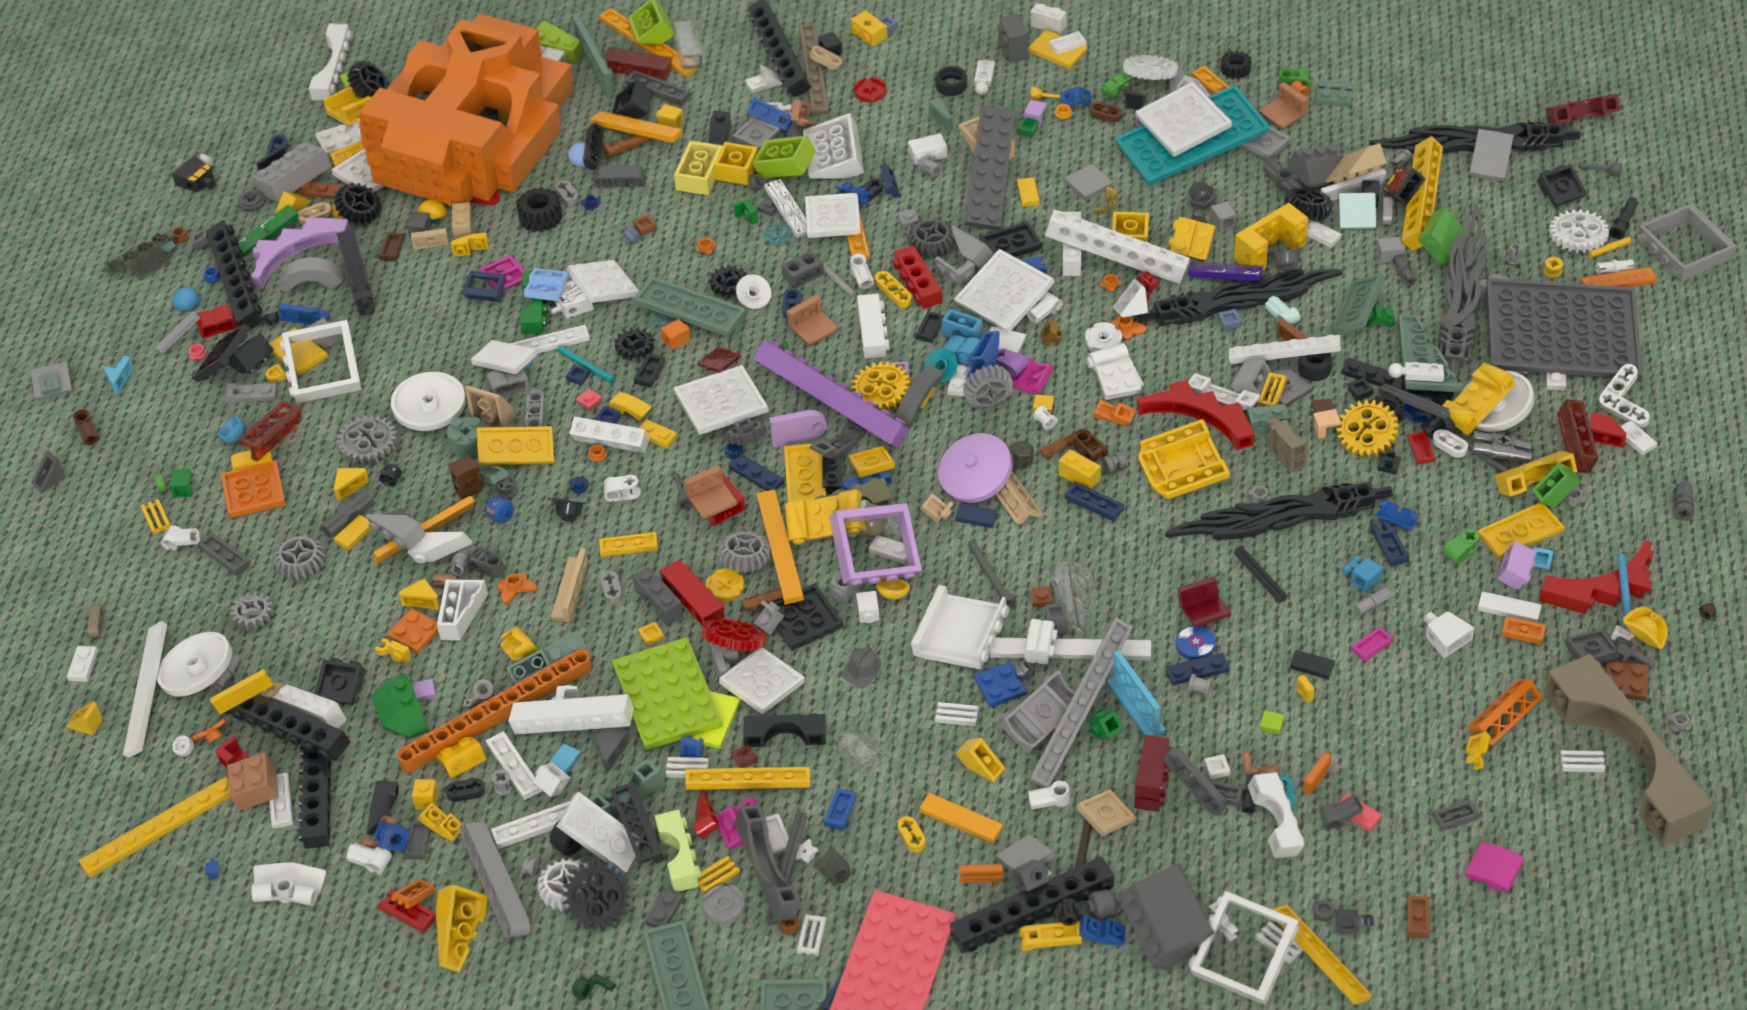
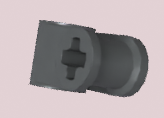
[468,546,505,578]

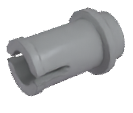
[1390,149,1412,170]
[1506,243,1522,265]

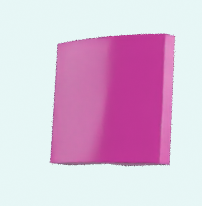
[480,254,525,290]
[1010,358,1054,394]
[716,796,769,850]
[1465,842,1524,892]

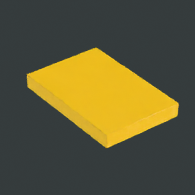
[1028,30,1088,69]
[269,327,328,376]

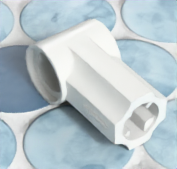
[850,254,874,290]
[1026,291,1063,324]
[161,525,200,551]
[1028,781,1070,810]
[346,843,392,875]

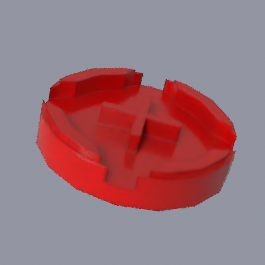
[853,77,887,102]

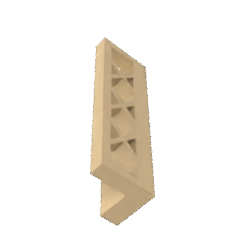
[996,471,1043,525]
[551,548,588,623]

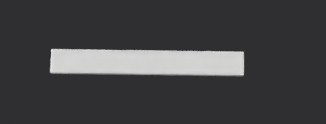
[123,621,167,758]
[990,638,1151,660]

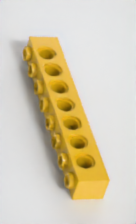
[1401,136,1443,251]

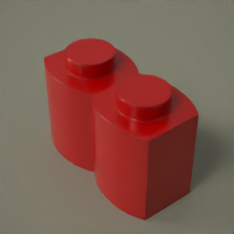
[196,305,236,339]

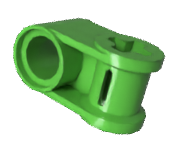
[1278,67,1311,88]
[1442,529,1479,565]

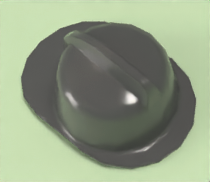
[1268,249,1304,271]
[842,646,882,688]

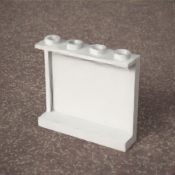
[911,585,1009,670]

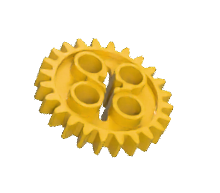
[851,361,911,412]
[1336,399,1399,459]

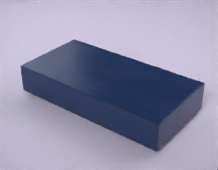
[956,503,998,528]

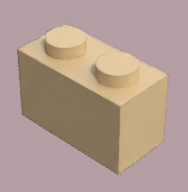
[452,202,473,239]

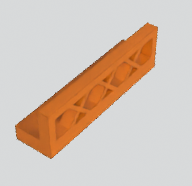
[1466,678,1543,746]

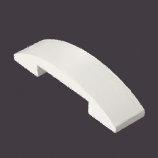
[1188,373,1261,410]

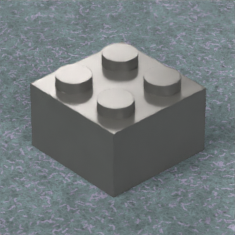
[997,14,1028,63]

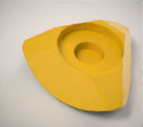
[1623,606,1668,649]

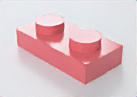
[1338,793,1382,832]

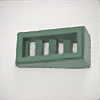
[929,97,953,131]

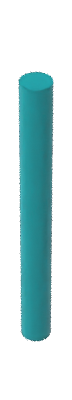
[557,345,615,383]

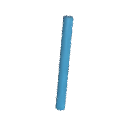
[1617,554,1631,630]

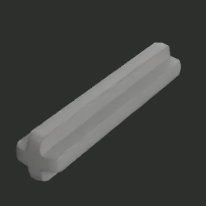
[156,311,200,354]

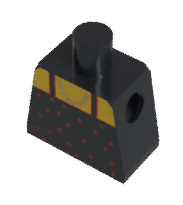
[172,155,216,193]

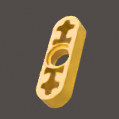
[875,271,912,308]

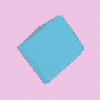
[1533,547,1554,570]

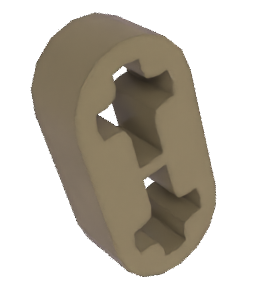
[88,605,104,638]

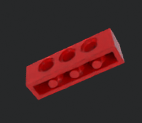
[892,245,942,309]

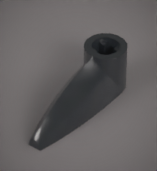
[367,780,399,834]

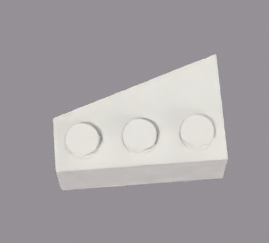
[437,579,488,640]

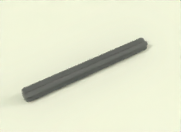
[766,811,807,925]

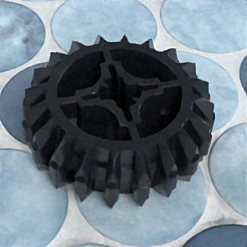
[347,60,390,99]
[334,182,382,226]
[1284,187,1332,222]

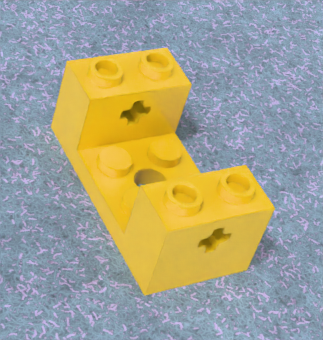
[1234,203,1308,271]

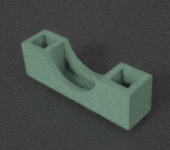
[589,758,663,818]

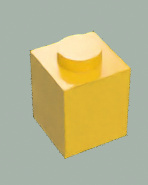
[656,104,684,128]
[412,779,439,810]

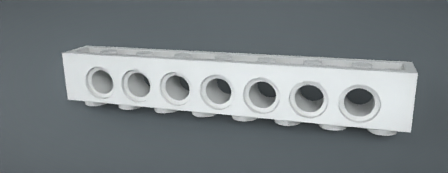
[1045,209,1190,284]

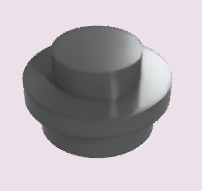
[748,174,764,192]

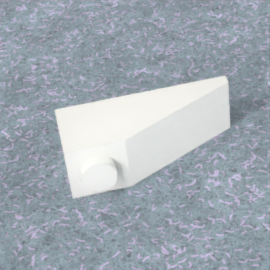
[408,532,472,563]

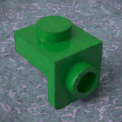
[1366,303,1395,328]

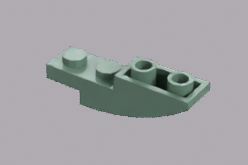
[506,630,587,685]

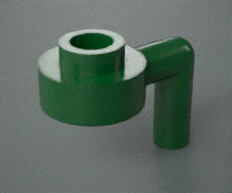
[572,974,616,1001]

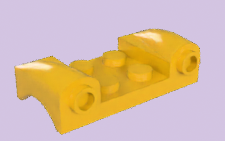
[1442,363,1516,436]
[785,489,866,545]

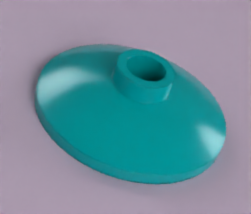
[924,348,958,384]

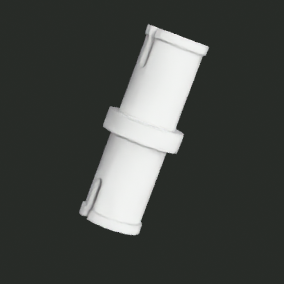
[1595,259,1634,274]

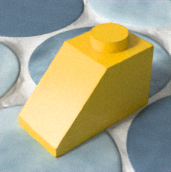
[955,738,1005,782]

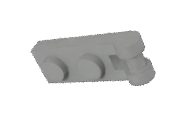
[224,383,277,403]

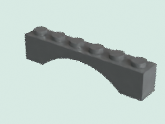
[735,804,801,921]

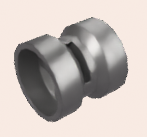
[1101,451,1127,475]

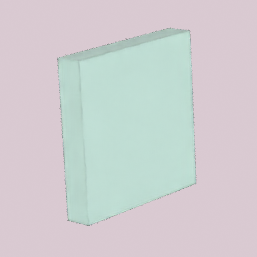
[1339,193,1376,229]

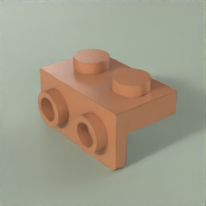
[791,100,817,128]

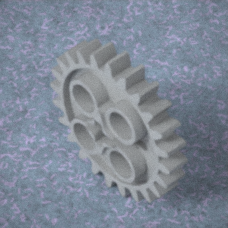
[336,414,398,465]

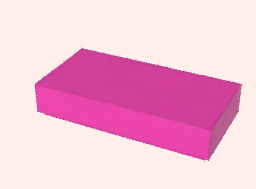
[1351,626,1394,662]

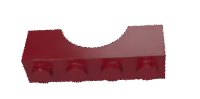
[1545,94,1620,124]

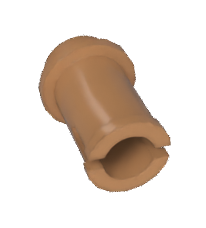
[433,573,459,587]

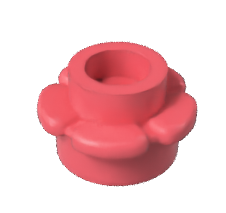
[189,344,207,360]

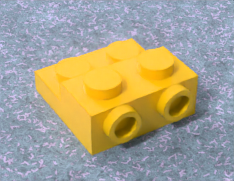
[1168,216,1216,261]

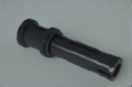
[1609,197,1639,240]

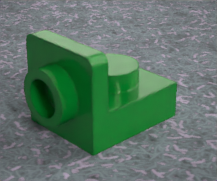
[733,198,759,225]

